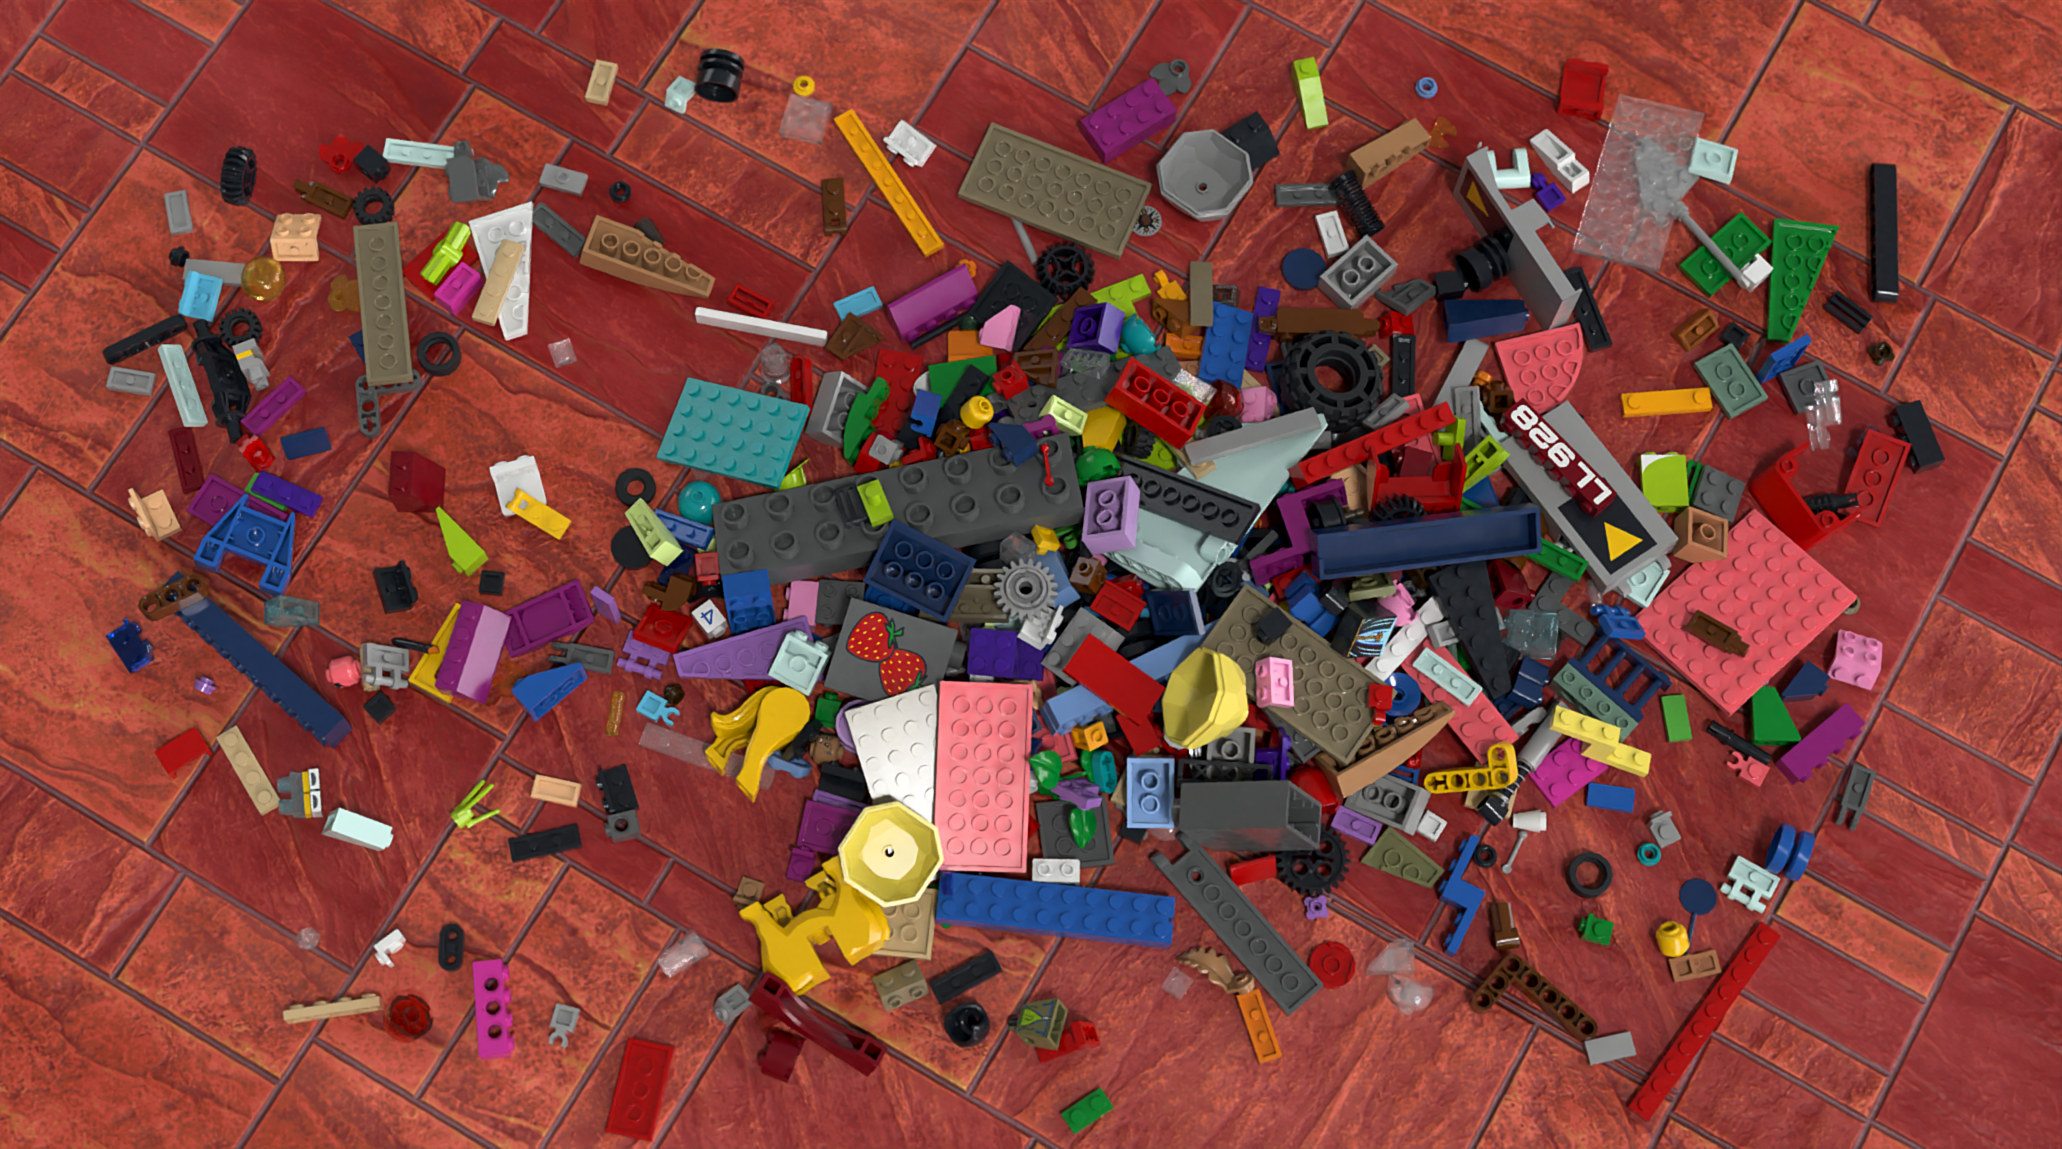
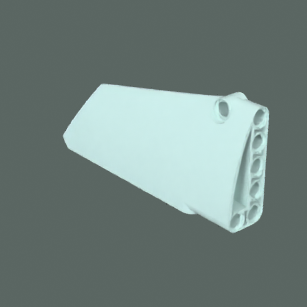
[1102,413,1328,592]

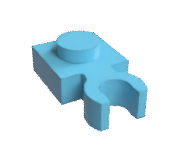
[636,690,680,727]

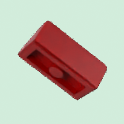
[1228,855,1277,886]

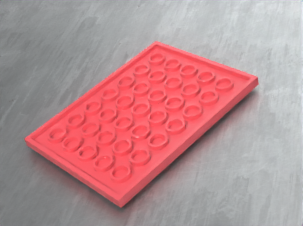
[1635,508,1857,717]

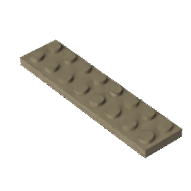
[353,221,414,387]

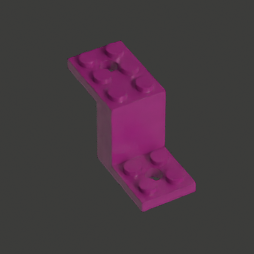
[1249,478,1348,587]

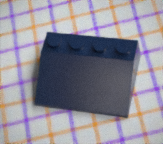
[863,519,977,623]

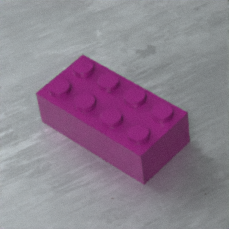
[1080,77,1177,164]

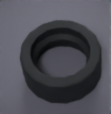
[417,332,462,377]
[1566,852,1613,899]

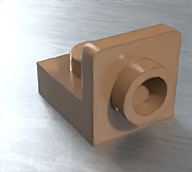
[732,877,766,911]

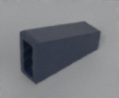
[1442,300,1529,343]

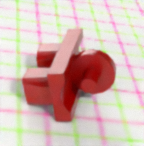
[236,434,276,473]

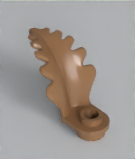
[1176,947,1255,995]

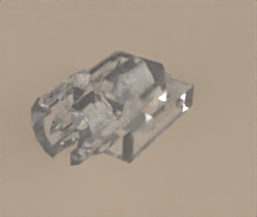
[1805,379,1842,451]

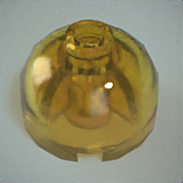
[241,256,286,302]

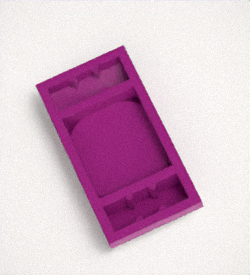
[503,579,596,658]

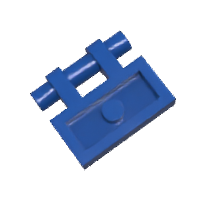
[1591,604,1646,640]

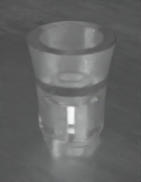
[760,343,790,384]
[657,928,711,978]

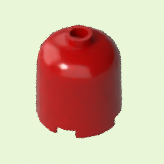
[1288,766,1340,816]

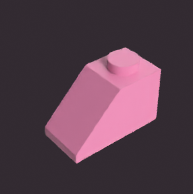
[979,305,1021,352]

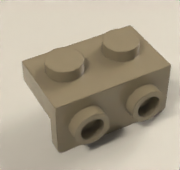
[872,959,929,1011]

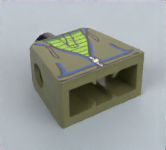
[1009,998,1068,1050]

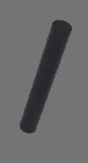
[909,311,970,350]

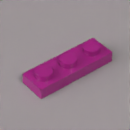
[240,376,307,437]

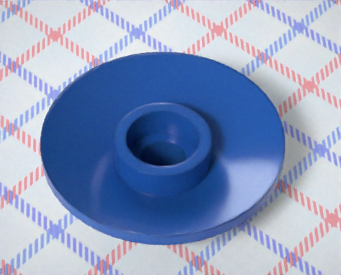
[1384,673,1421,717]

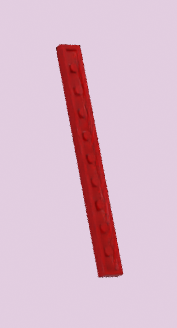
[1627,922,1781,1123]

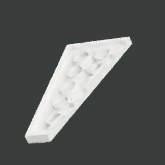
[469,201,533,341]

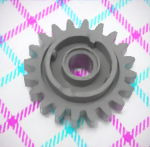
[994,558,1058,623]

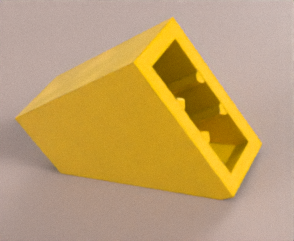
[1082,405,1126,452]

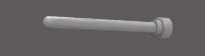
[1669,201,1744,281]

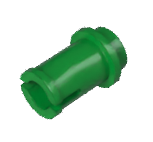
[1456,643,1473,673]

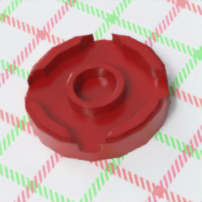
[1308,942,1356,990]

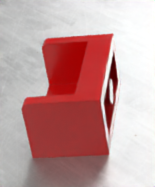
[154,727,214,779]

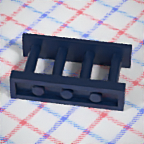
[1567,625,1672,723]

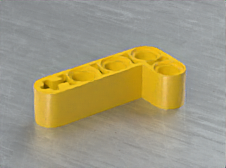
[1424,741,1518,794]

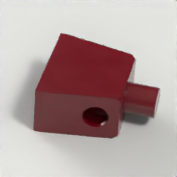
[1487,559,1535,610]

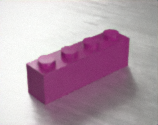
[1774,703,1866,785]

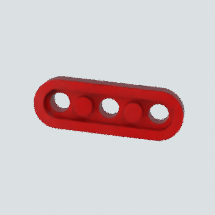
[790,354,813,418]

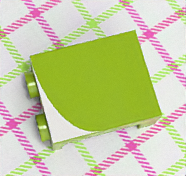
[1636,452,1689,513]

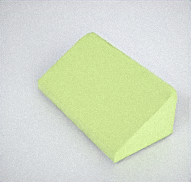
[1039,395,1088,436]

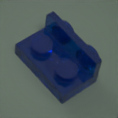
[106,618,155,674]

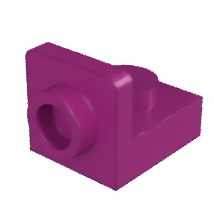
[786,846,816,884]

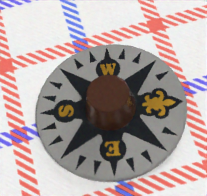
[1133,206,1162,236]

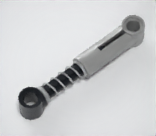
[1476,699,1573,826]

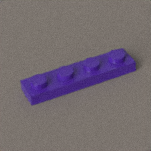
[1244,286,1281,374]

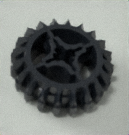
[220,146,257,206]
[1036,241,1095,300]
[1368,493,1428,522]

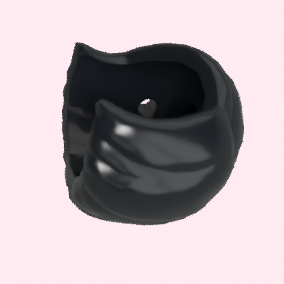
[943,1002,990,1048]

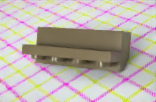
[919,569,1011,623]

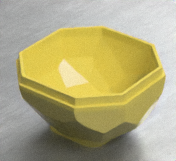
[1161,647,1248,749]
[838,801,944,907]

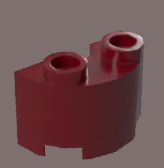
[758,1029,806,1084]

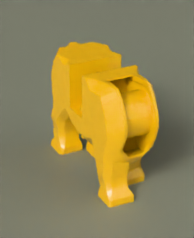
[739,855,890,996]

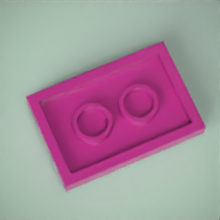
[1527,737,1609,809]

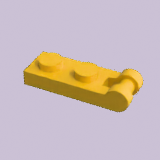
[505,488,572,540]

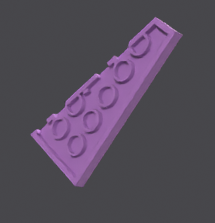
[673,616,825,682]

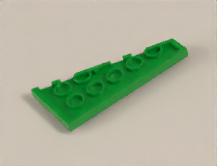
[1766,218,1840,344]

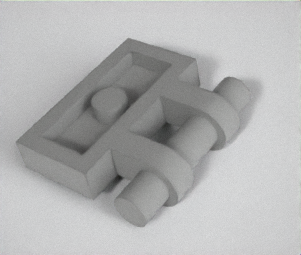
[362,643,409,690]

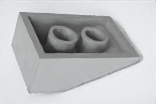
[1344,774,1431,836]

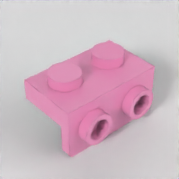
[1240,386,1277,423]

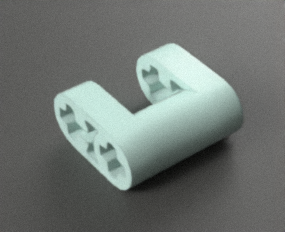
[1487,148,1530,189]

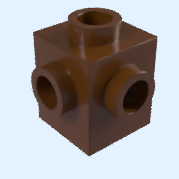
[1480,380,1514,414]
[934,419,971,455]
[1069,557,1108,595]

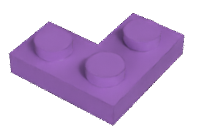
[1051,777,1102,810]

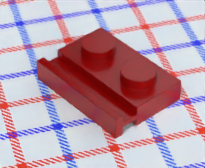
[1090,580,1147,633]

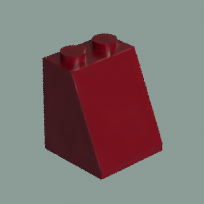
[388,451,446,513]

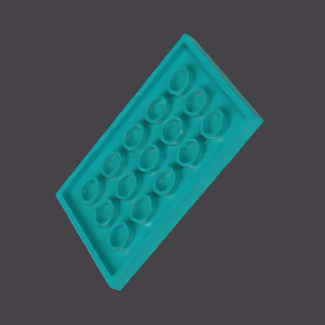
[656,377,810,490]

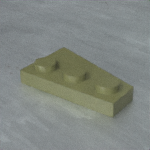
[1360,826,1445,889]

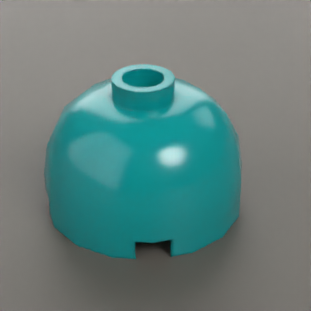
[1120,312,1162,355]
[677,481,722,526]

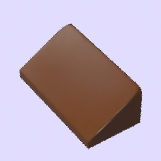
[1670,308,1720,352]

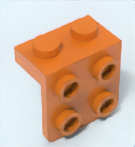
[948,330,993,362]

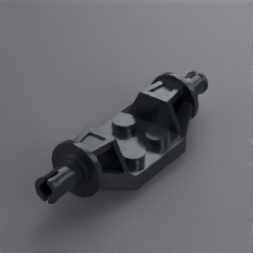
[191,319,252,444]

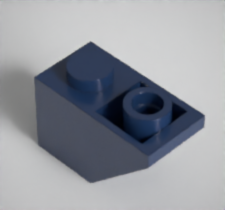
[988,422,1038,467]

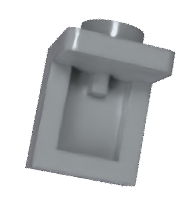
[869,435,904,465]

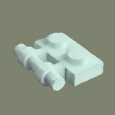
[1720,856,1781,914]

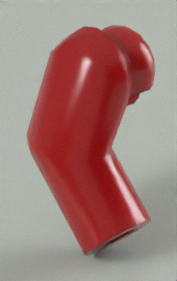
[1405,748,1423,770]

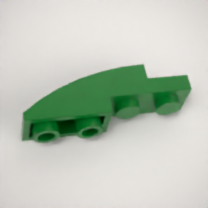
[844,377,890,467]

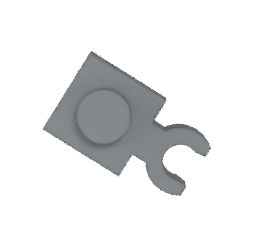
[549,1003,581,1049]

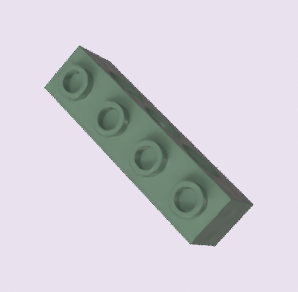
[1548,663,1639,743]

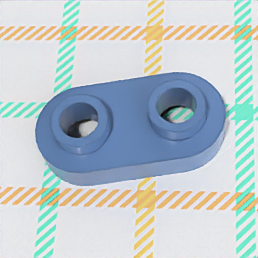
[766,750,812,778]

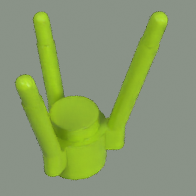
[450,780,500,828]

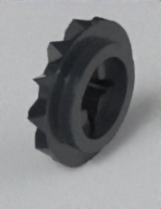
[1207,415,1243,438]
[1210,562,1245,599]

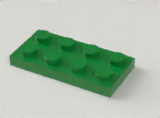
[1679,212,1772,298]

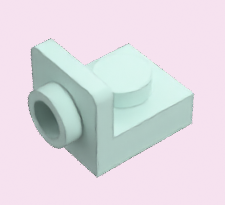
[665,76,696,114]

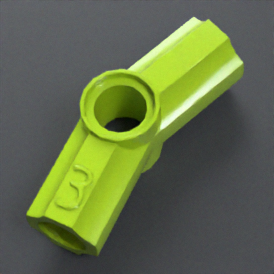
[420,221,471,286]

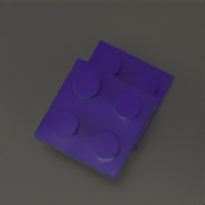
[967,628,1046,681]

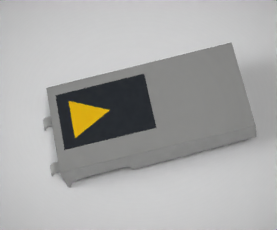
[1453,141,1582,331]
[1501,400,1679,598]

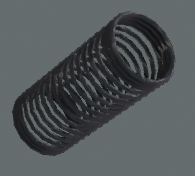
[1330,170,1385,239]

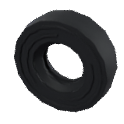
[615,468,656,508]

